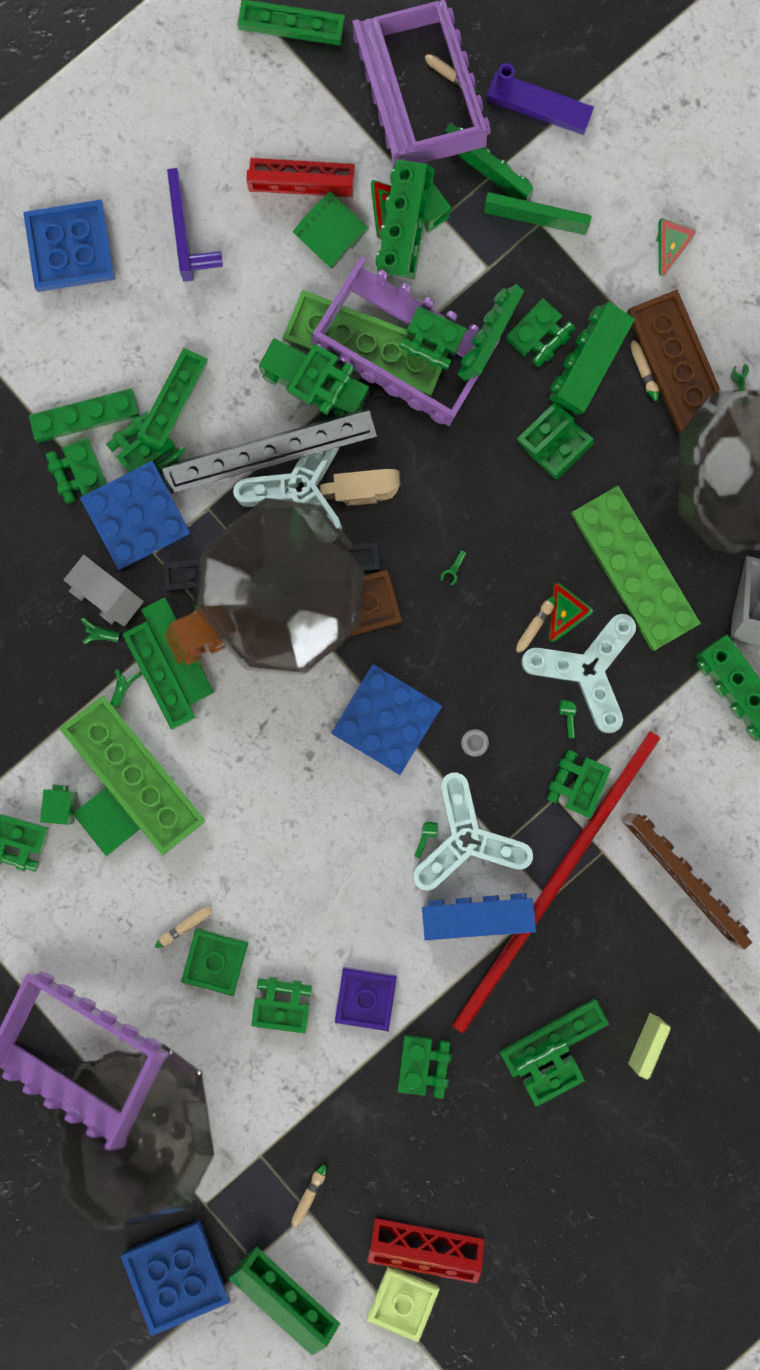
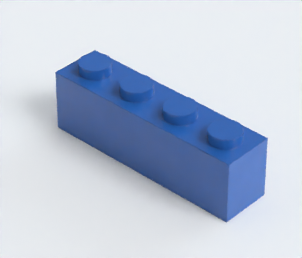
[422,893,536,941]

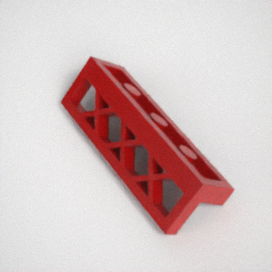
[246,158,355,198]
[367,1218,484,1284]

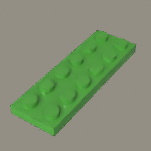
[282,290,449,397]
[571,486,701,651]
[59,695,206,857]

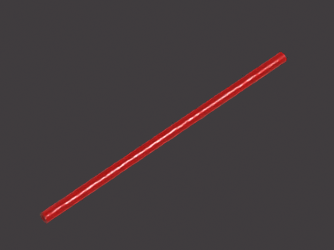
[452,731,661,1033]

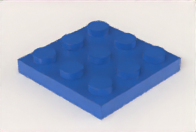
[23,199,115,292]
[80,461,191,570]
[331,664,442,775]
[120,1220,230,1336]

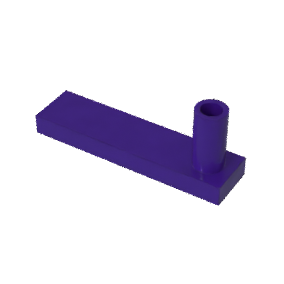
[486,63,594,135]
[167,168,223,282]

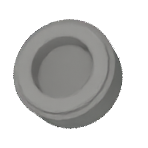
[461,729,489,757]

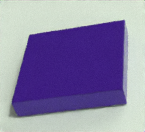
[334,967,397,1032]

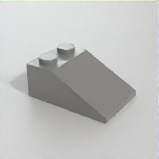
[731,556,760,646]

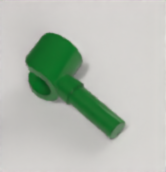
[730,364,749,404]
[441,551,466,586]
[559,700,576,738]
[414,822,438,858]

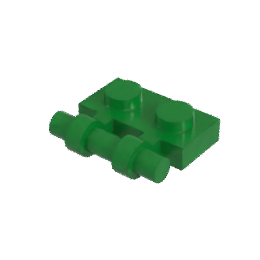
[506,298,576,367]
[399,306,467,370]
[287,343,355,415]
[106,411,175,472]
[46,437,107,504]
[547,750,612,818]
[0,813,50,872]
[251,977,312,1034]
[398,1035,452,1098]
[516,1041,585,1107]

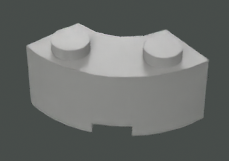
[64,555,144,627]

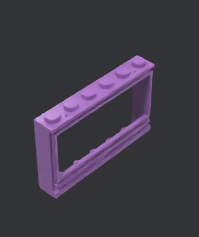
[352,0,490,167]
[311,256,500,426]
[0,971,169,1150]

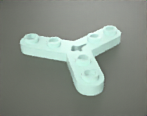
[233,447,342,542]
[521,614,636,733]
[413,773,533,891]

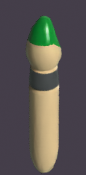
[425,54,478,94]
[630,341,660,401]
[516,596,556,652]
[155,907,212,948]
[291,1165,326,1228]

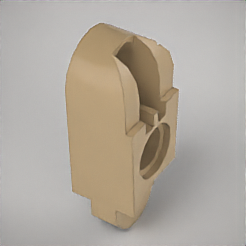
[319,469,400,506]

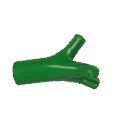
[155,447,185,473]
[81,617,120,644]
[110,669,142,708]

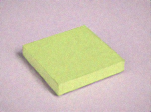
[628,1013,671,1080]
[367,1266,439,1343]

